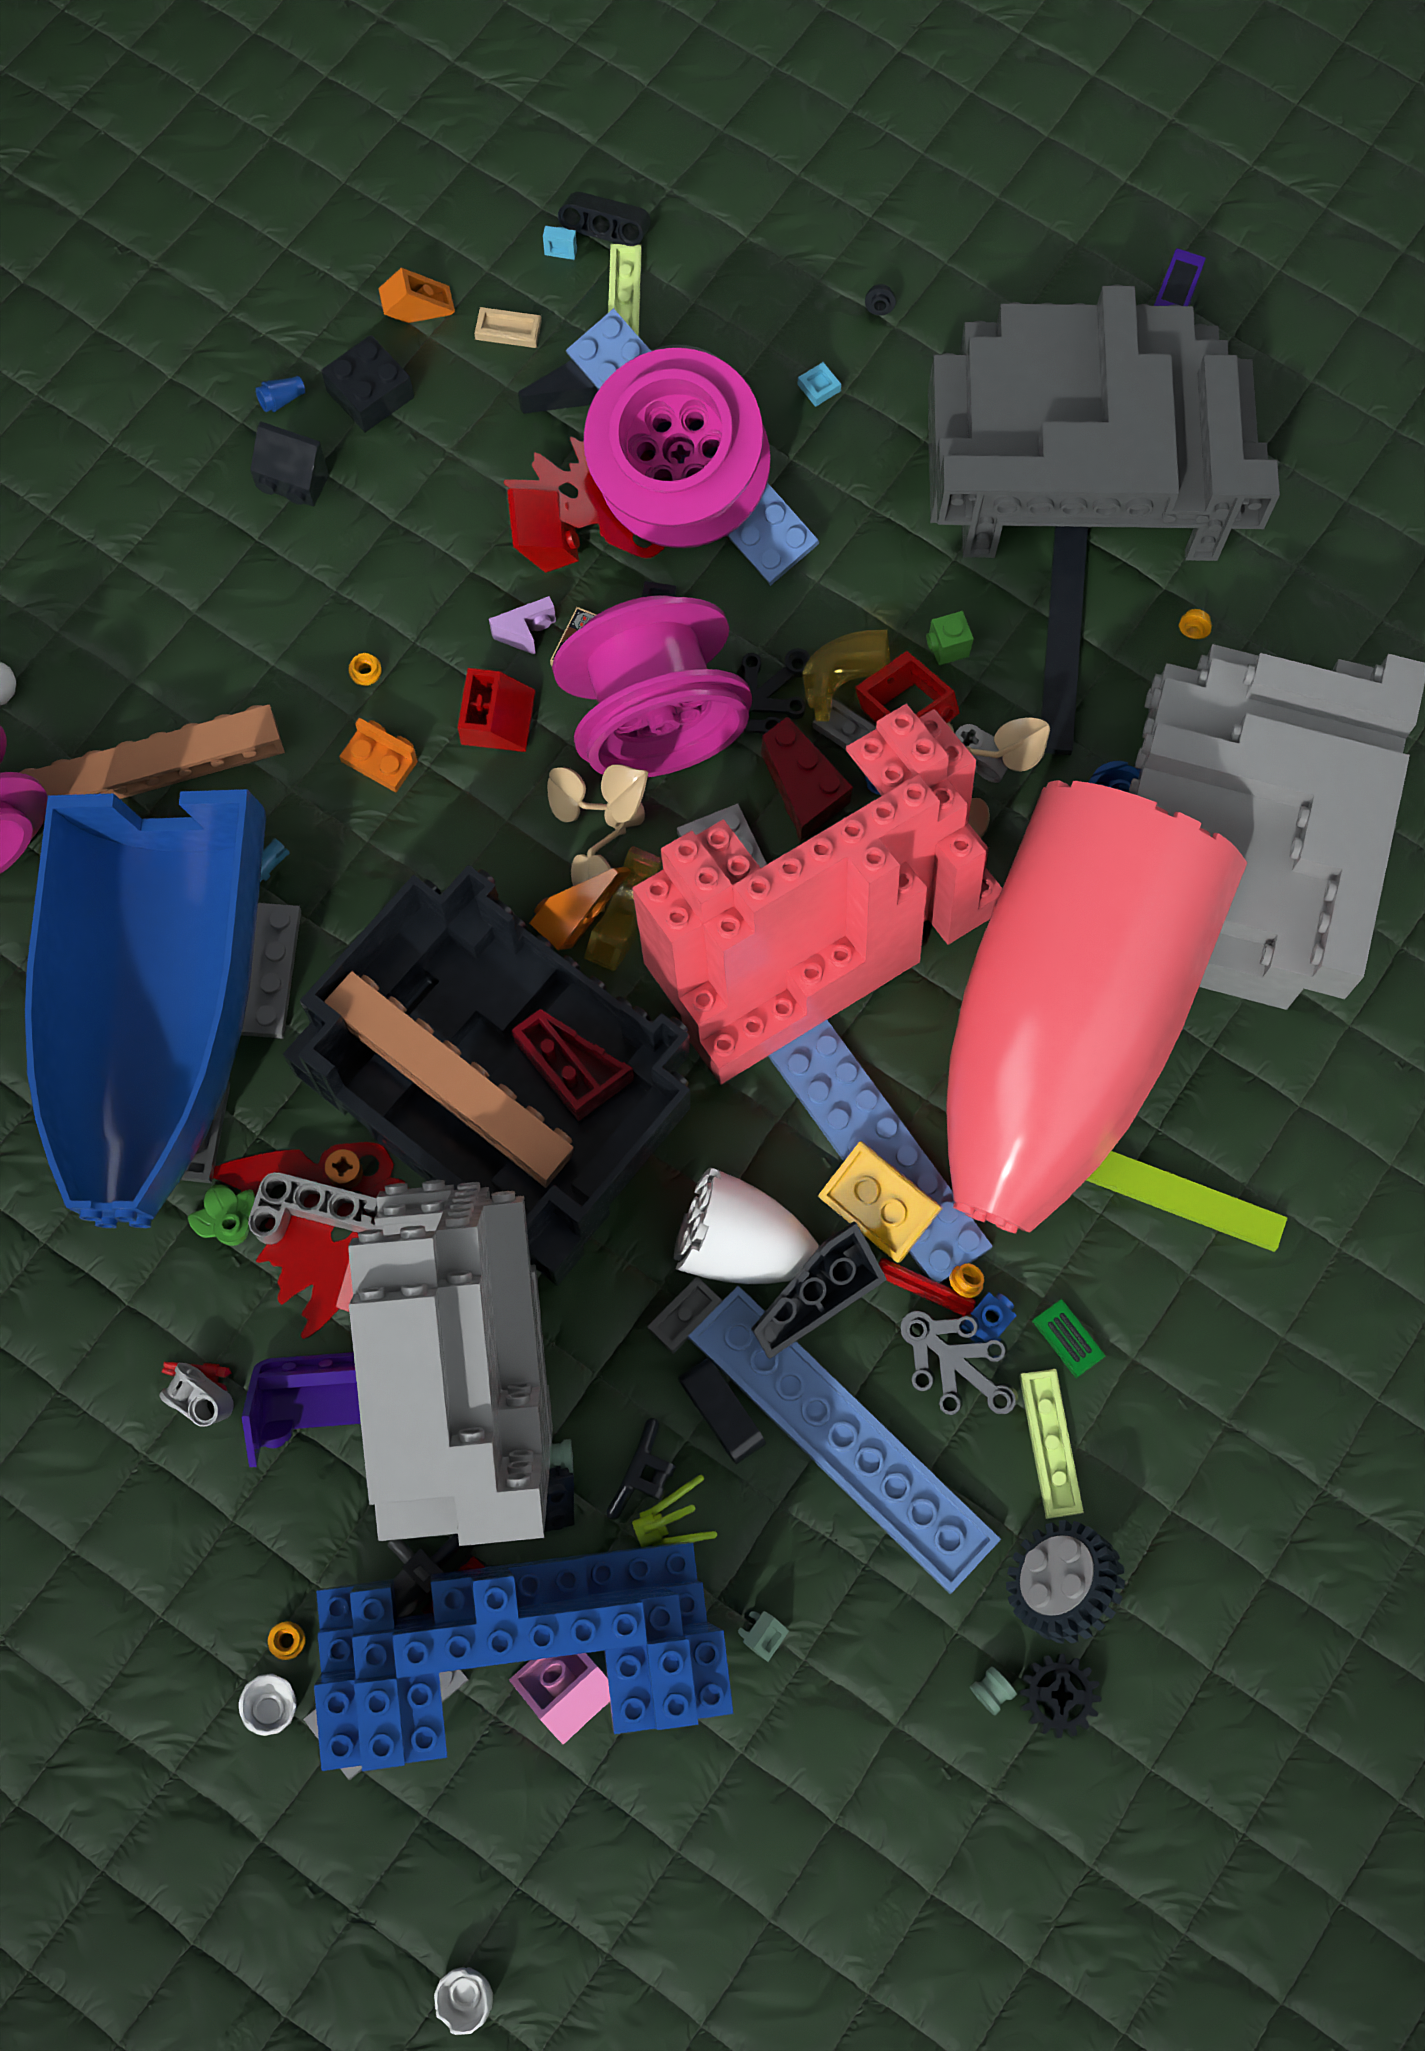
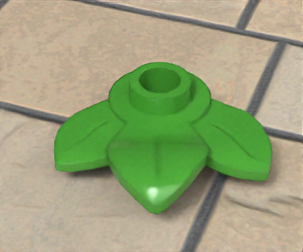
[188,1184,256,1246]

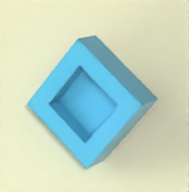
[543,226,577,260]
[797,362,842,407]

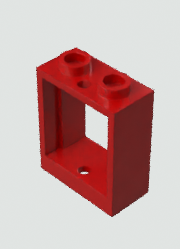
[855,651,960,723]

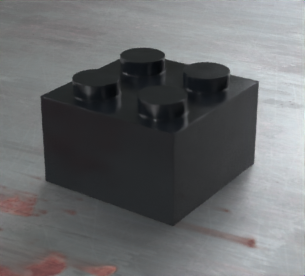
[321,335,414,432]

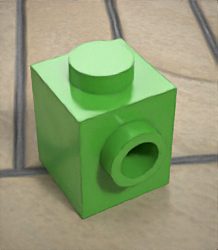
[926,611,974,665]

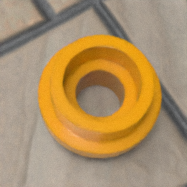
[1179,609,1212,639]
[349,653,382,686]
[949,1263,984,1298]
[268,1621,306,1660]

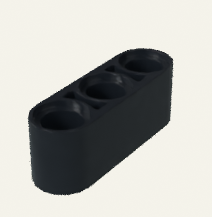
[558,192,651,246]
[678,1357,766,1464]

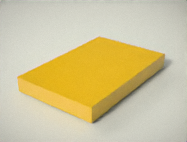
[818,1141,943,1263]

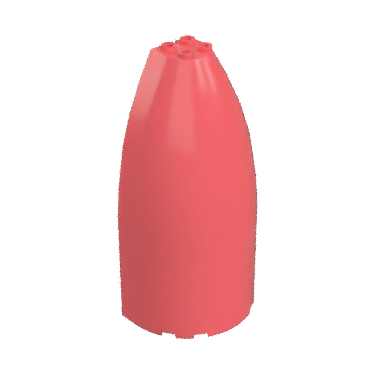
[946,780,1247,1234]

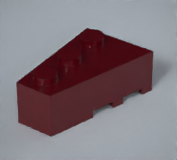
[761,717,853,842]
[512,1009,634,1122]

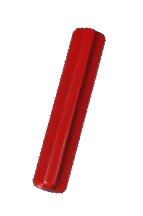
[878,1258,976,1315]

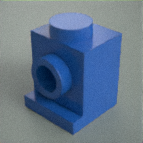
[962,1292,1017,1347]

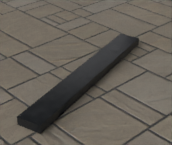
[1041,526,1088,755]

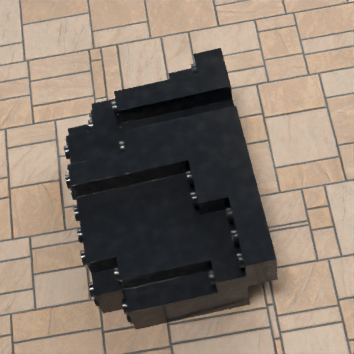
[283,865,690,1286]

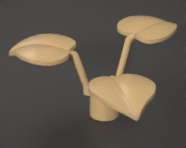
[947,718,1050,838]
[547,764,649,912]

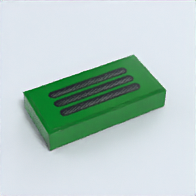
[1032,1299,1106,1378]

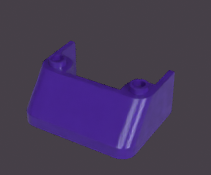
[242,1352,361,1467]

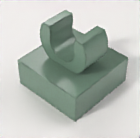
[738,1611,789,1662]

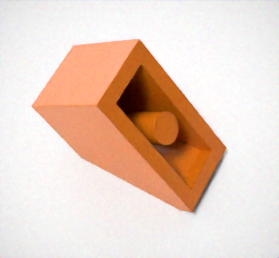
[378,267,455,323]

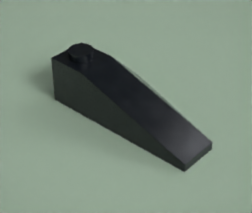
[751,1222,887,1359]

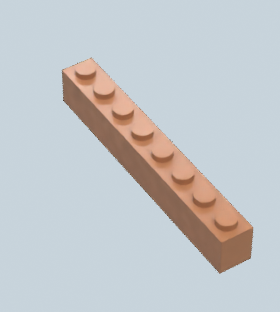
[19,704,285,820]
[324,971,574,1188]

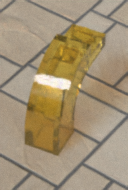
[803,630,890,721]
[584,846,662,972]

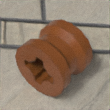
[325,1149,364,1190]

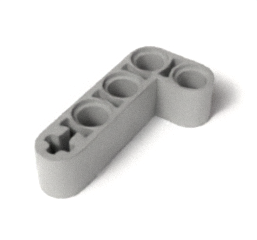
[248,1172,383,1244]

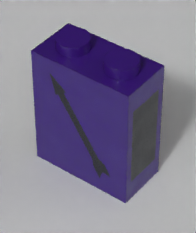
[1154,248,1206,306]

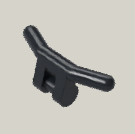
[606,1418,676,1520]

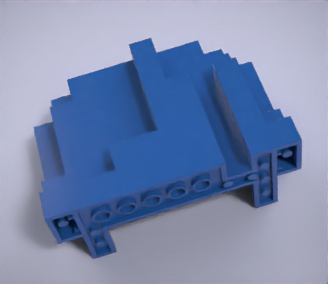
[314,1541,733,1771]

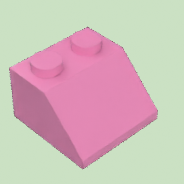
[509,1653,610,1744]

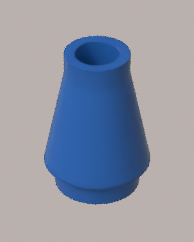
[256,375,305,412]

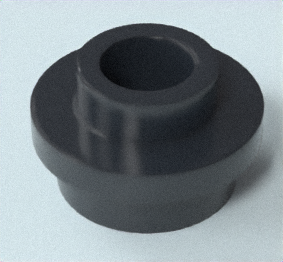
[865,284,896,315]

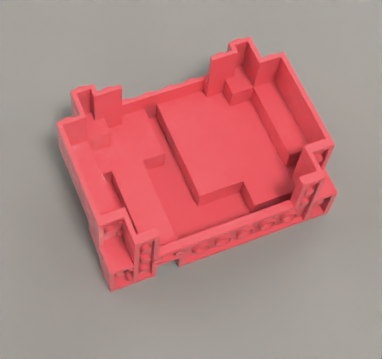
[632,703,1002,1085]

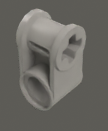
[955,724,1008,783]
[159,1363,234,1427]

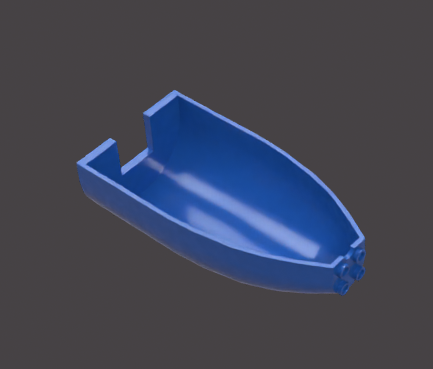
[25,789,266,1228]

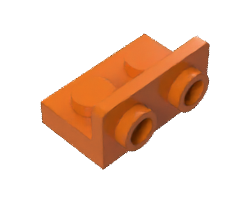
[339,718,418,793]

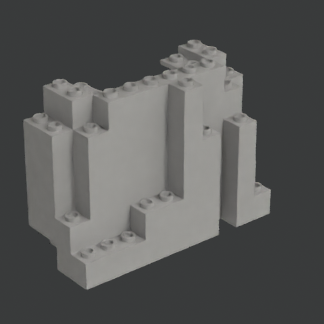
[1128,644,1425,1010]
[348,1180,553,1546]

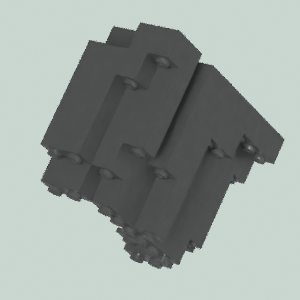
[928,284,1280,561]

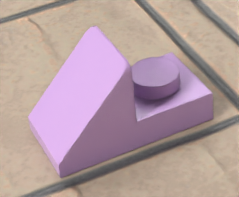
[489,596,556,654]

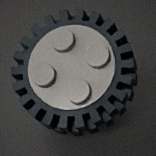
[1006,1520,1125,1644]

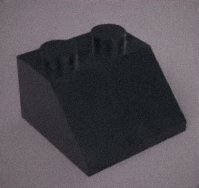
[250,421,329,507]

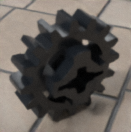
[1018,1654,1102,1738]

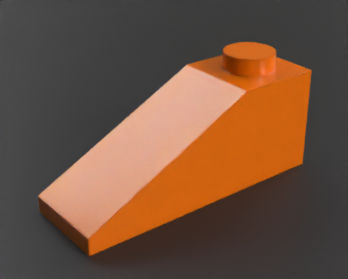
[529,867,631,950]

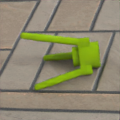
[632,1475,717,1547]

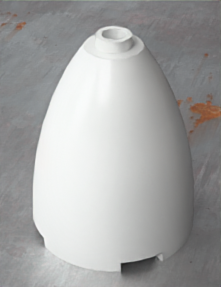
[674,1168,818,1284]

